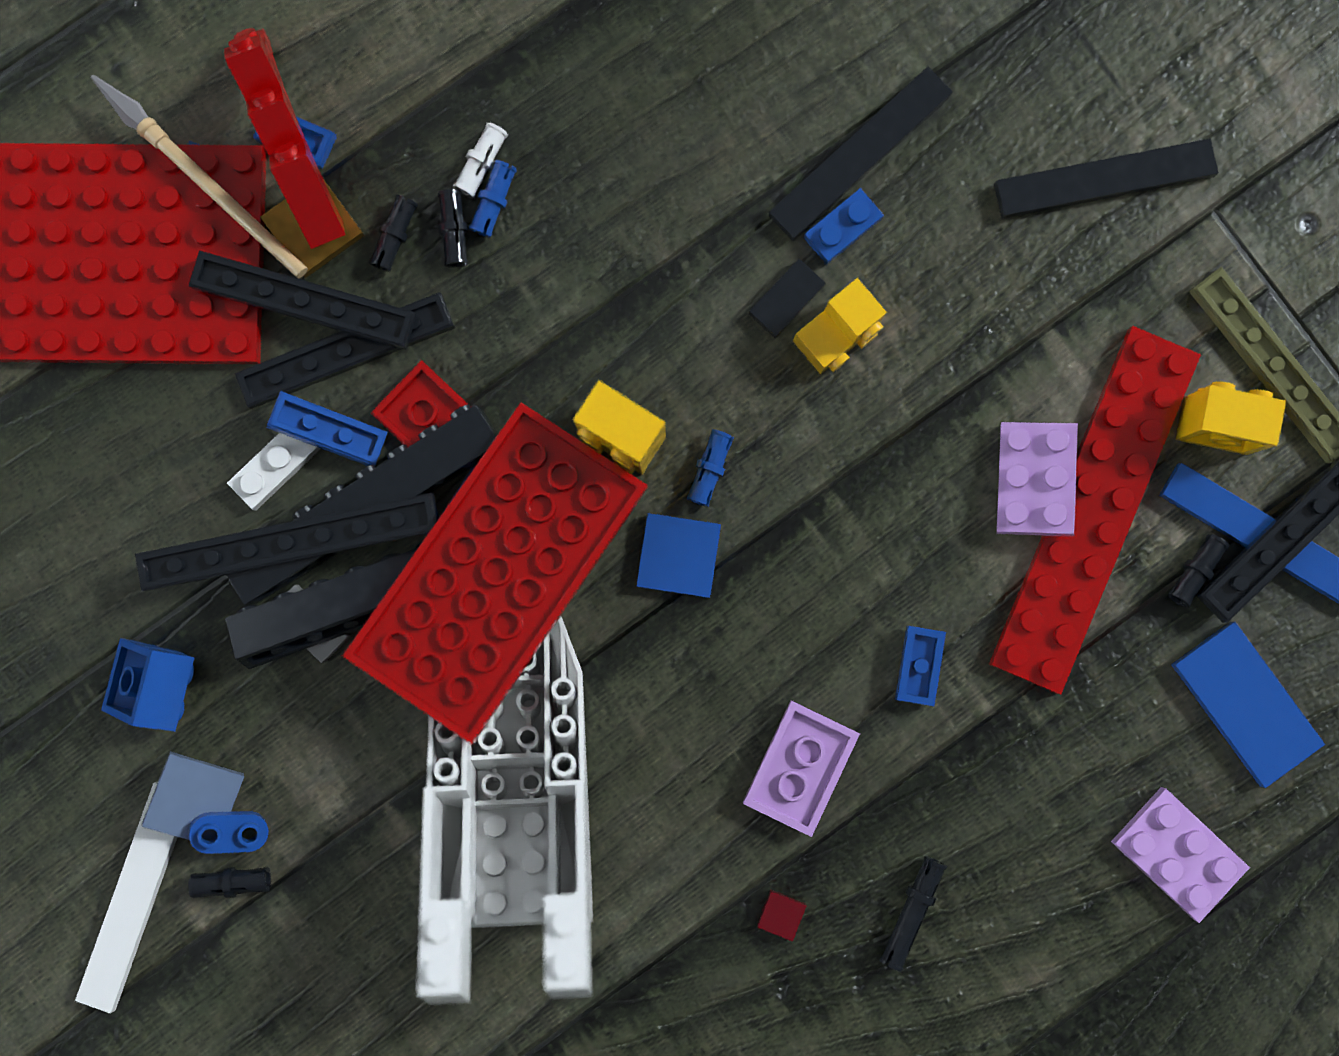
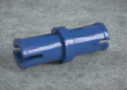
[468,160,517,238]
[686,429,734,507]

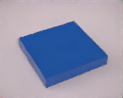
[636,513,721,598]

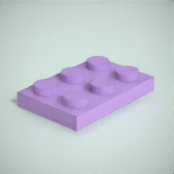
[997,422,1078,537]
[743,700,860,837]
[1111,787,1250,923]

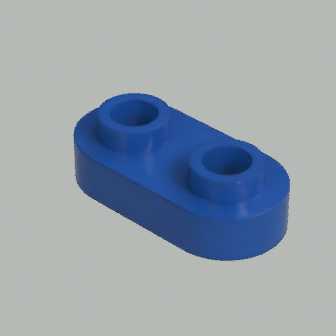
[189,811,269,854]

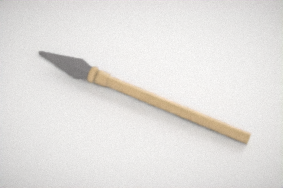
[91,75,308,279]

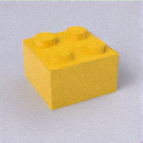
[1175,381,1286,455]

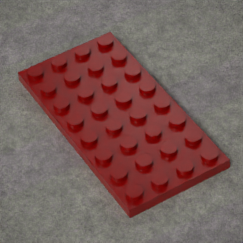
[343,402,648,744]

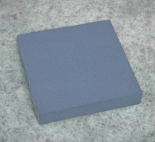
[142,752,244,840]

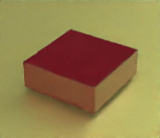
[757,890,807,942]

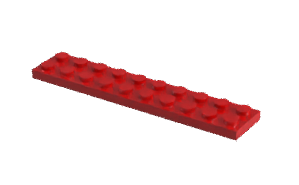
[989,326,1201,695]

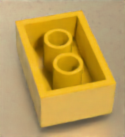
[573,380,666,475]

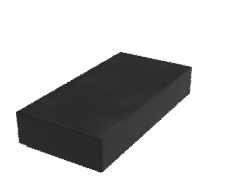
[749,259,826,338]

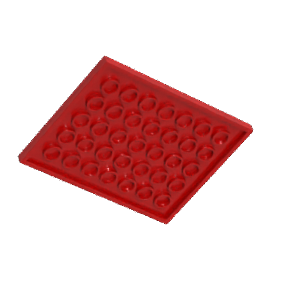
[0,143,267,364]

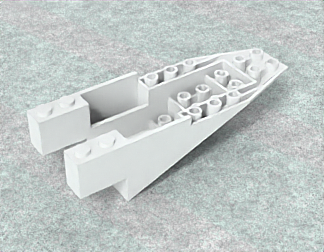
[418,616,593,1004]

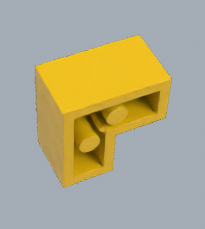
[793,278,887,374]

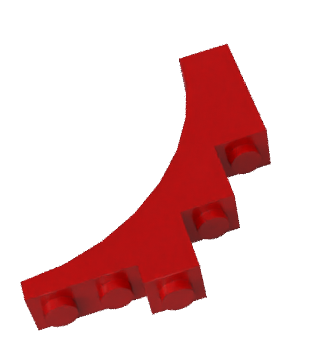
[224,28,346,249]

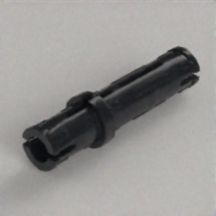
[880,855,948,972]

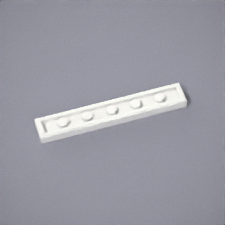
[75,782,177,1013]

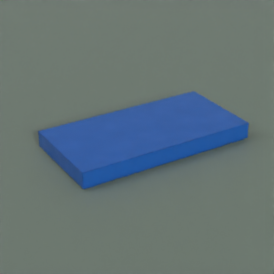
[1171,622,1325,788]

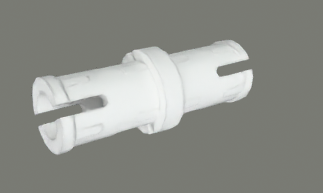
[453,122,508,198]

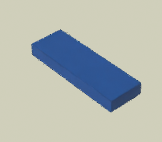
[266,391,388,466]

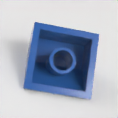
[101,638,194,731]

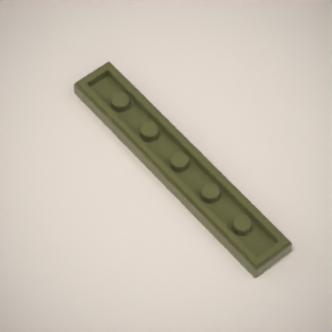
[1189,267,1339,464]

